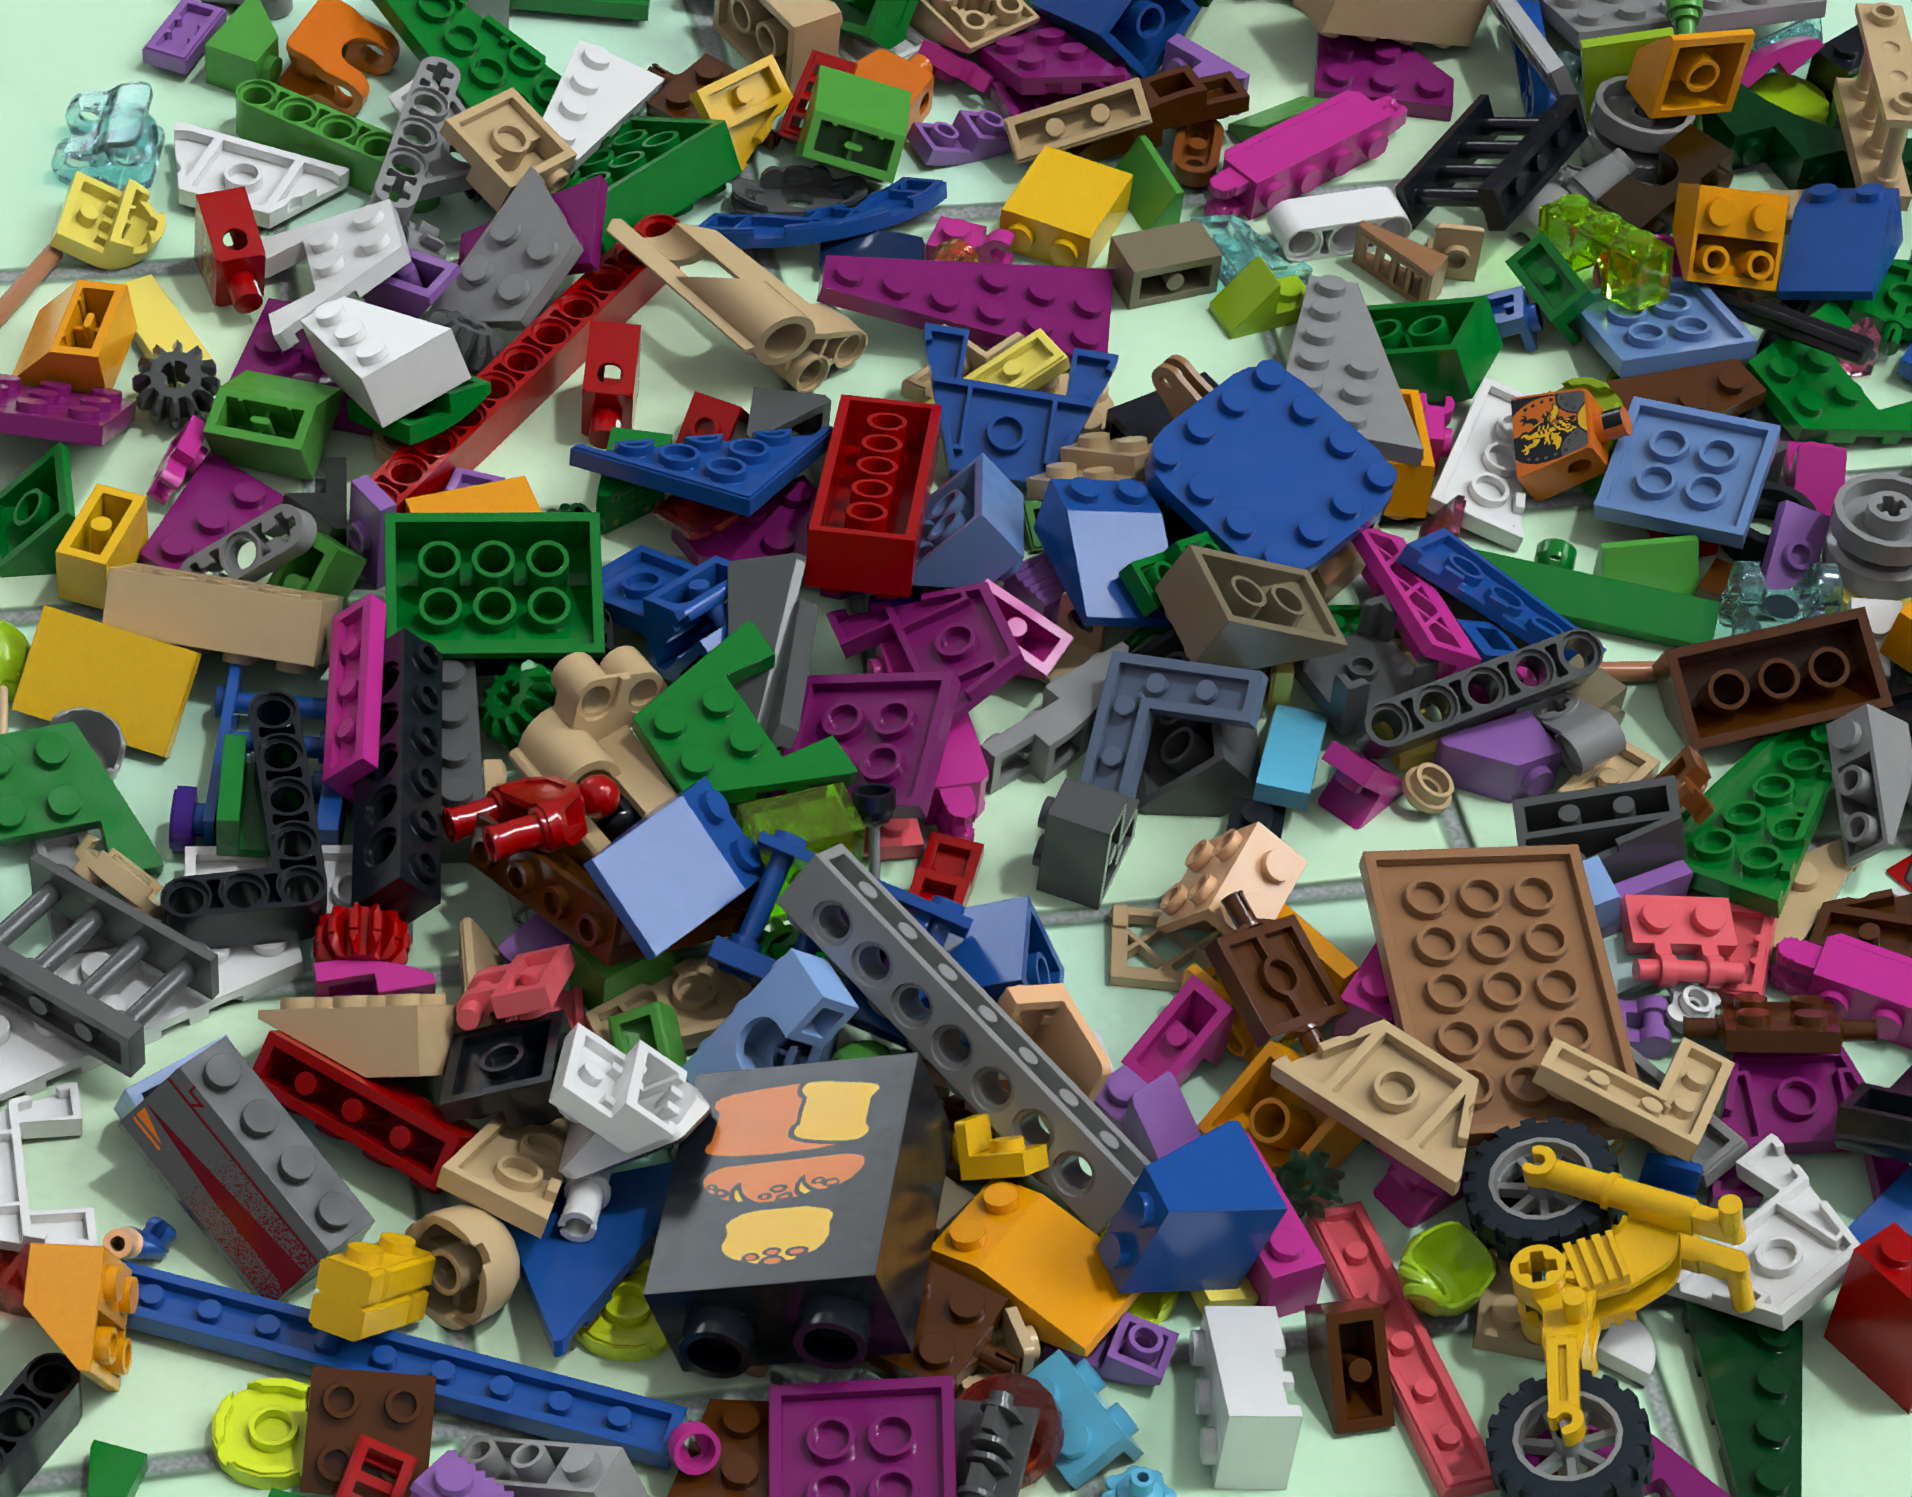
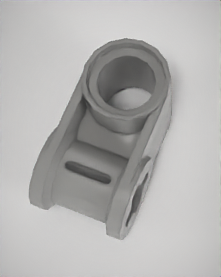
[1533,693,1627,776]

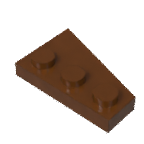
[1604,358,1767,417]
[667,1399,769,1497]

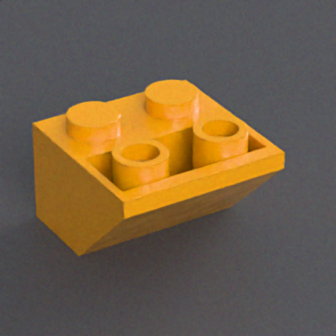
[1672,183,1789,291]
[12,280,137,394]
[23,1243,139,1392]

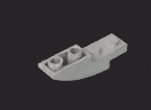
[980,641,1129,795]

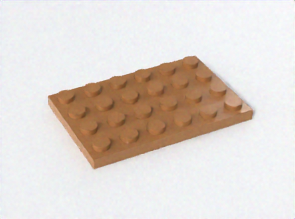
[1359,844,1640,1146]

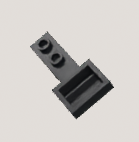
[1835,1065,1912,1164]

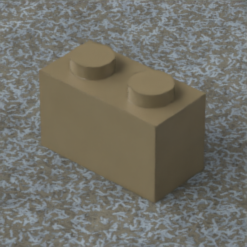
[1106,219,1222,310]

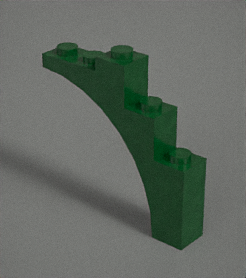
[1702,83,1912,194]

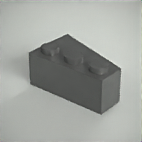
[1512,775,1688,884]

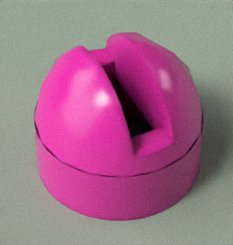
[667,1420,721,1475]

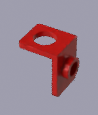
[676,391,749,444]

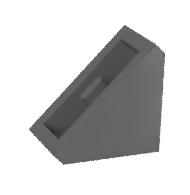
[746,387,831,438]

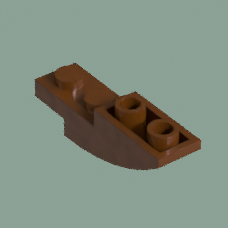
[1065,64,1250,162]

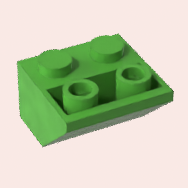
[793,65,911,184]
[203,370,344,481]

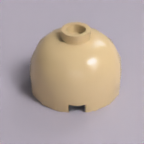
[405,1204,520,1330]

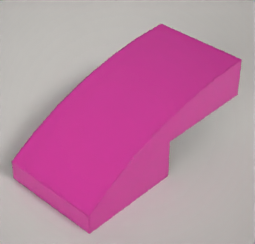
[1740,35,1824,88]
[313,960,436,997]

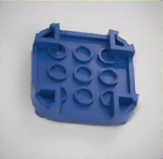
[1144,360,1397,574]

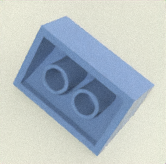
[913,453,1024,588]

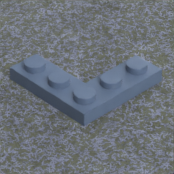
[1080,651,1269,798]

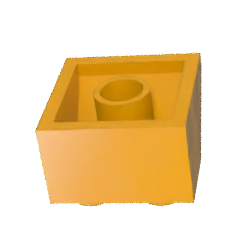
[1625,29,1756,119]
[1197,1040,1363,1196]

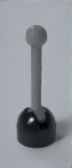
[851,783,896,880]

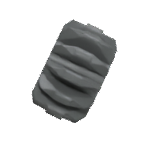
[428,309,506,376]
[132,339,221,431]

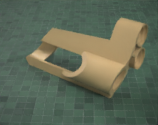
[606,219,868,393]
[508,645,676,857]

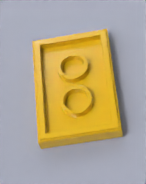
[11,605,202,758]

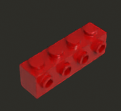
[253,1030,481,1195]

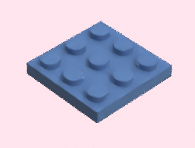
[1571,276,1758,378]
[1594,396,1781,549]

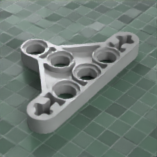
[369,56,474,224]

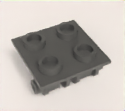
[955,1390,1041,1497]

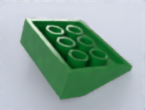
[559,116,742,258]
[384,512,605,659]

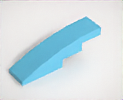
[1253,703,1328,811]

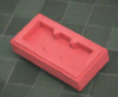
[1708,903,1778,1001]

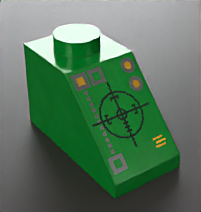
[596,427,673,534]

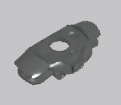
[729,165,868,217]

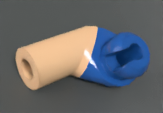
[102,1216,176,1260]

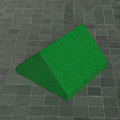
[0,441,75,578]

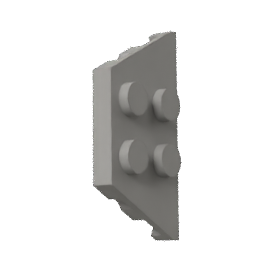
[422,167,584,331]

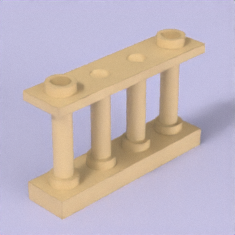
[1833,2,1912,211]

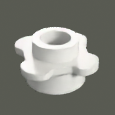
[1666,982,1721,1034]

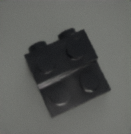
[439,1009,572,1129]

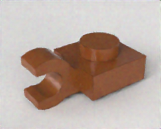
[1655,745,1715,825]

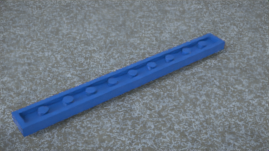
[121,1260,688,1470]

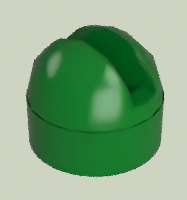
[1534,538,1577,570]

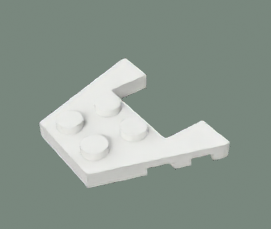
[261,199,412,351]
[0,1082,98,1254]
[1665,1133,1861,1331]

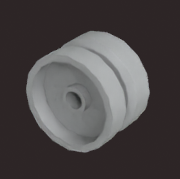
[1580,75,1695,186]
[1822,473,1912,601]

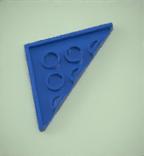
[569,426,833,517]
[497,1161,675,1357]

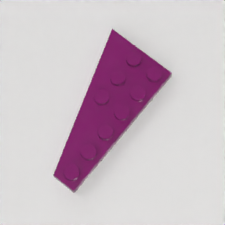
[817,255,1114,366]

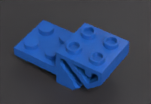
[602,545,732,682]

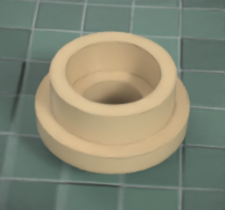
[1401,763,1454,814]

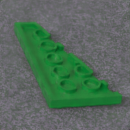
[372,0,562,118]
[1681,722,1834,918]

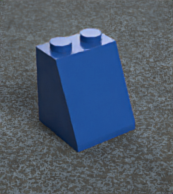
[1030,0,1201,79]
[915,896,1064,1047]
[1096,1121,1288,1293]

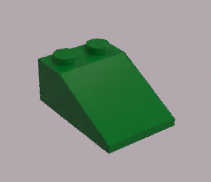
[1367,296,1503,403]

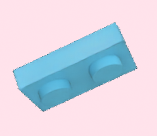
[1007,1349,1144,1490]

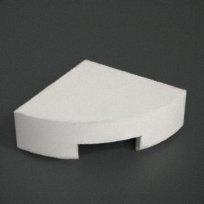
[1596,1319,1656,1387]

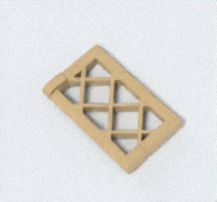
[1109,904,1225,992]

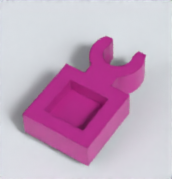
[917,39,1001,94]
[146,415,208,506]

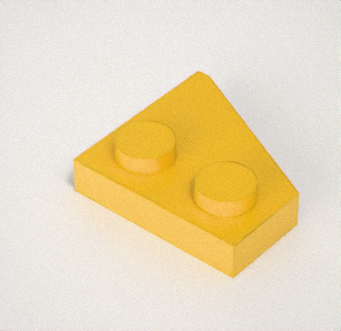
[689,54,793,172]

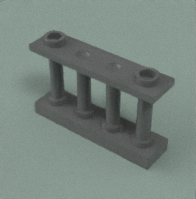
[0,852,219,1078]

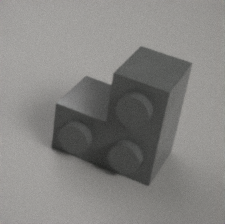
[1032,778,1140,910]

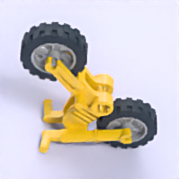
[1463,1117,1756,1497]

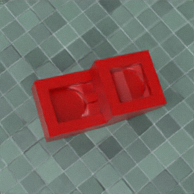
[909,831,985,908]

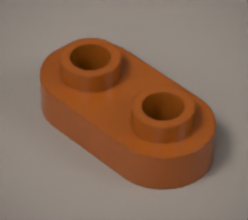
[1170,119,1224,189]

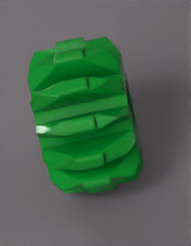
[478,659,557,751]

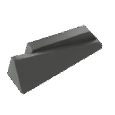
[727,553,819,795]

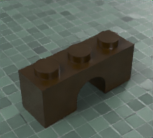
[1595,124,1734,250]

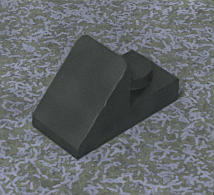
[283,457,347,546]

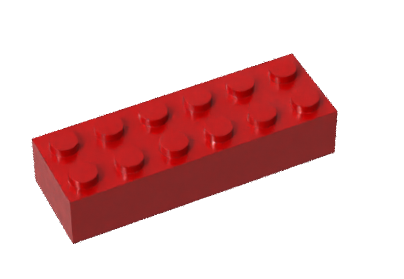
[804,394,942,600]

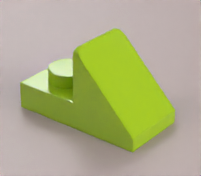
[1209,256,1307,339]

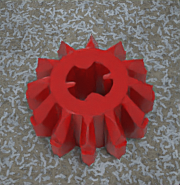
[312,902,410,965]

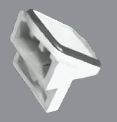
[549,1023,711,1180]

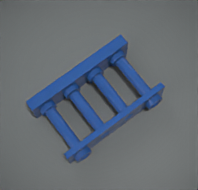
[194,664,348,846]
[707,829,973,1051]

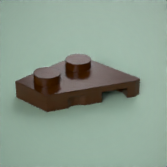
[1809,889,1912,958]

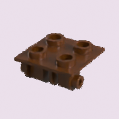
[300,1366,437,1497]

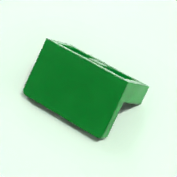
[1505,231,1597,347]
[216,734,266,858]

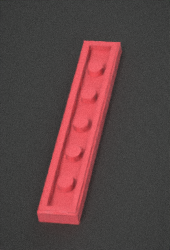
[1305,1201,1496,1497]

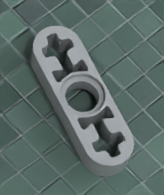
[179,504,317,582]

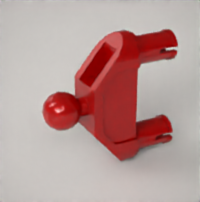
[441,774,620,862]

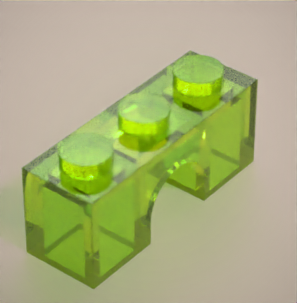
[1537,194,1674,313]

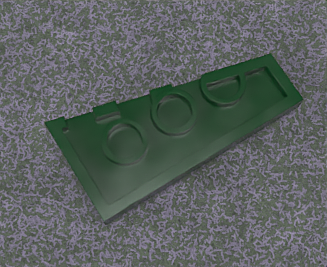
[1681,1302,1803,1497]

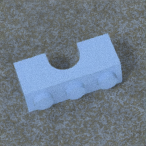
[681,948,860,1085]

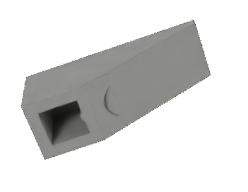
[1826,704,1912,867]
[459,1435,649,1497]

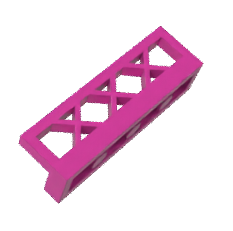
[1351,527,1482,680]
[322,593,386,803]

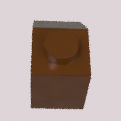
[1304,1298,1395,1434]

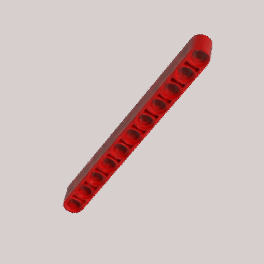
[370,213,680,513]

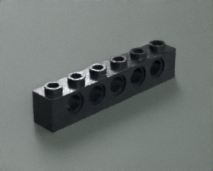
[351,627,443,924]

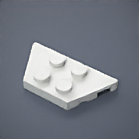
[174,121,349,229]

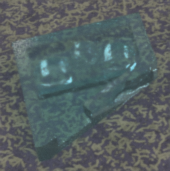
[1191,214,1313,287]

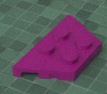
[979,16,1125,95]

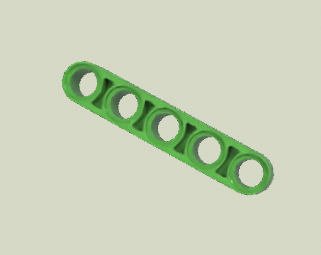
[235,79,440,213]

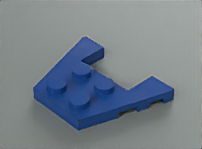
[923,322,1119,490]

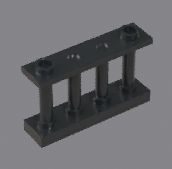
[1395,94,1589,231]

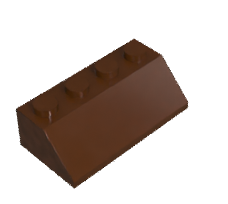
[1652,606,1893,752]

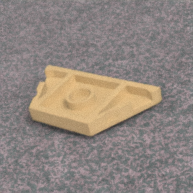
[1270,1019,1479,1196]

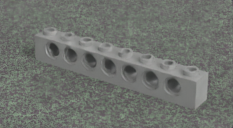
[776,843,1151,1235]

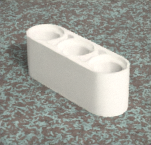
[1267,187,1412,262]

